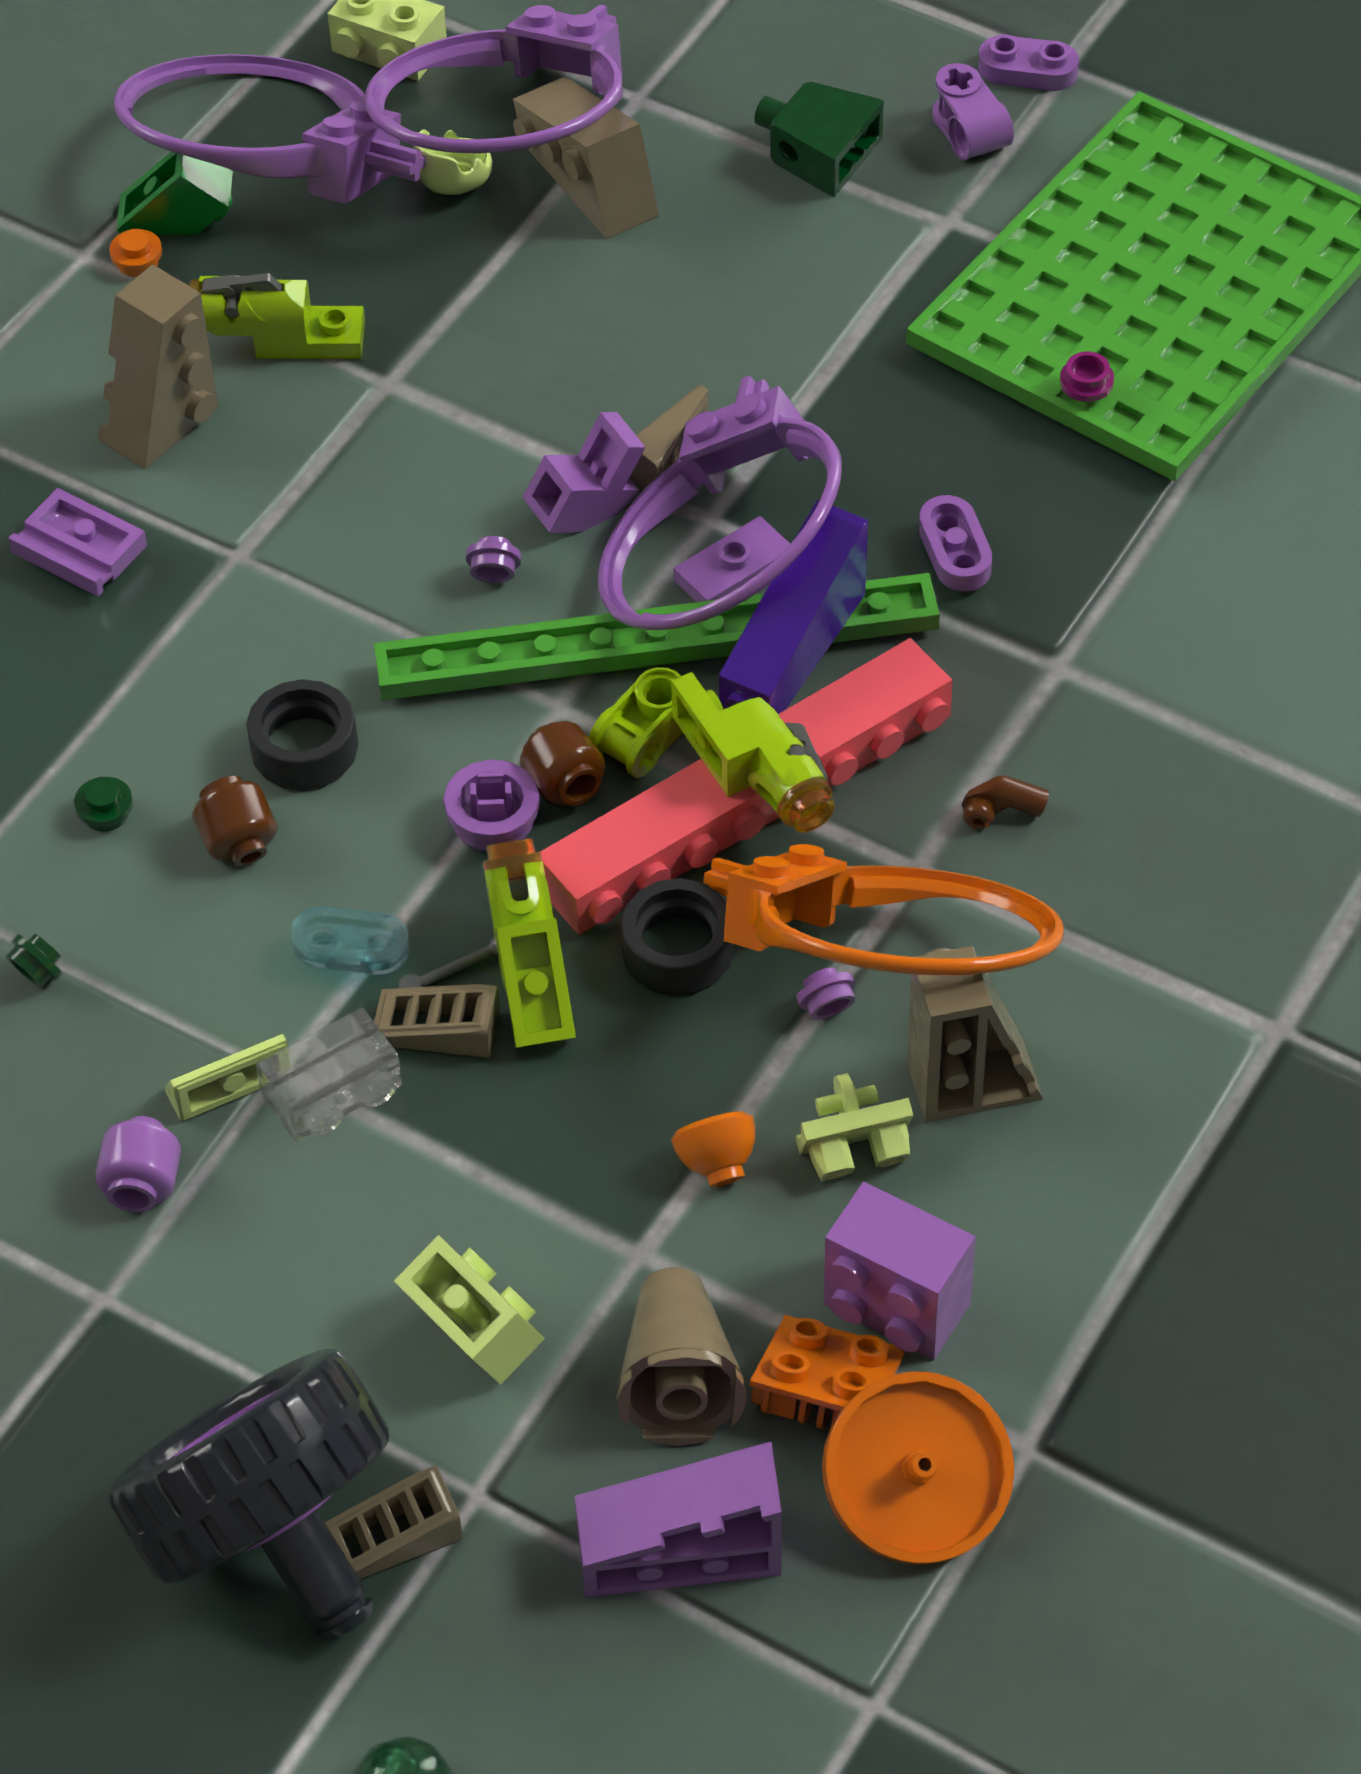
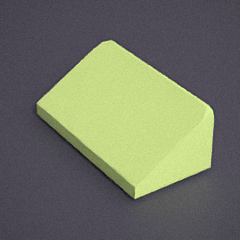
[165,1034,292,1121]

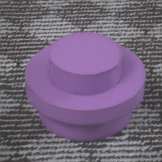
[466,536,521,583]
[796,968,855,1020]

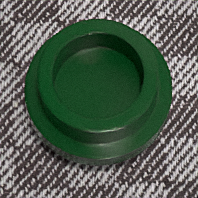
[74,777,133,832]
[6,933,62,988]

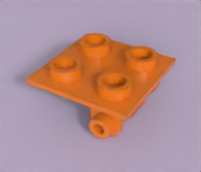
[749,1315,906,1429]

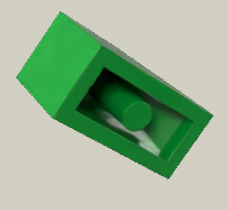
[116,152,233,235]

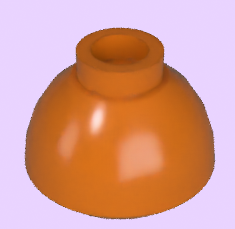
[671,1111,756,1188]

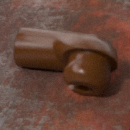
[961,775,1049,829]

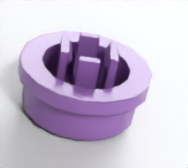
[443,759,540,852]

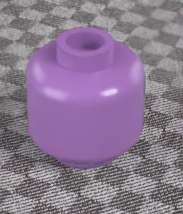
[95,1116,181,1212]

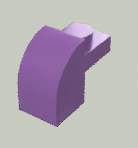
[522,412,645,533]

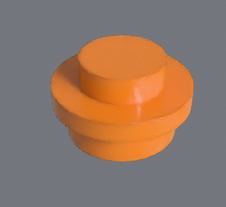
[109,229,162,277]

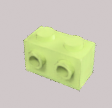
[327,0,447,81]
[394,1235,545,1385]

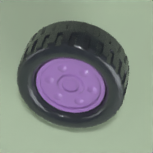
[108,1348,390,1641]

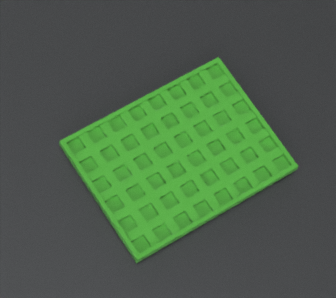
[906,91,1361,481]

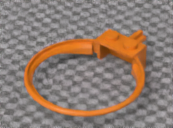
[704,844,1064,975]

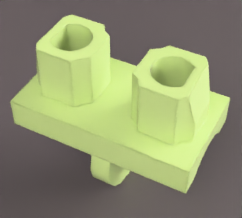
[795,1073,913,1181]

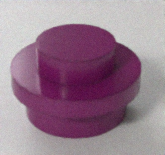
[1060,351,1114,402]

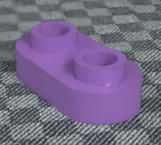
[978,34,1079,91]
[919,495,992,591]

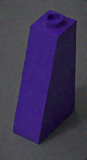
[719,500,868,714]

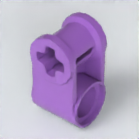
[932,63,1014,161]

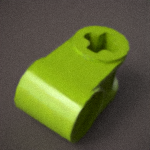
[589,667,683,779]

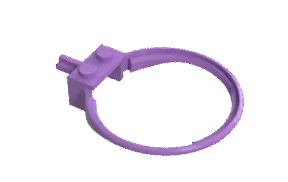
[365,5,623,153]
[114,54,426,204]
[598,376,842,630]

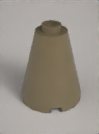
[616,1267,747,1446]

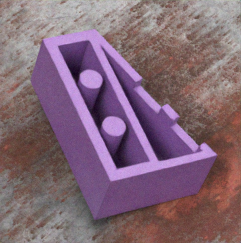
[575,1442,782,1598]

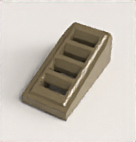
[629,385,709,491]
[370,984,500,1058]
[325,1465,463,1579]

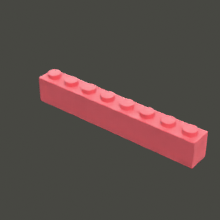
[536,638,953,935]

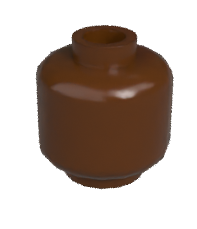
[520,721,605,807]
[192,776,278,866]

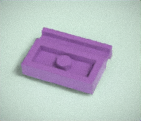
[8,488,147,597]

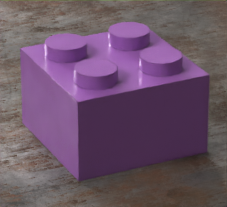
[824,1181,976,1360]

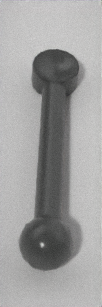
[398,936,498,988]

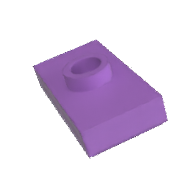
[673,516,790,602]

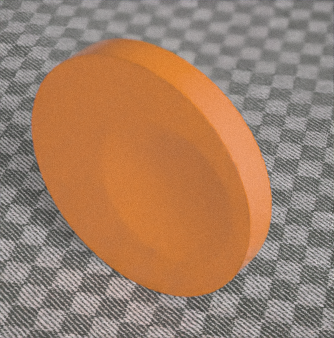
[822,1371,1014,1565]

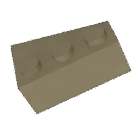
[513,76,659,239]
[98,264,218,469]
[907,946,1043,1122]

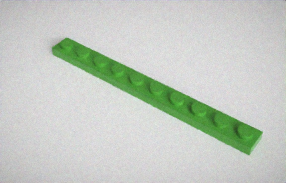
[374,573,940,701]

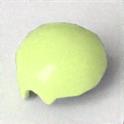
[412,129,492,195]

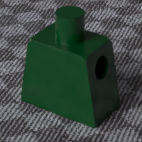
[754,82,884,197]

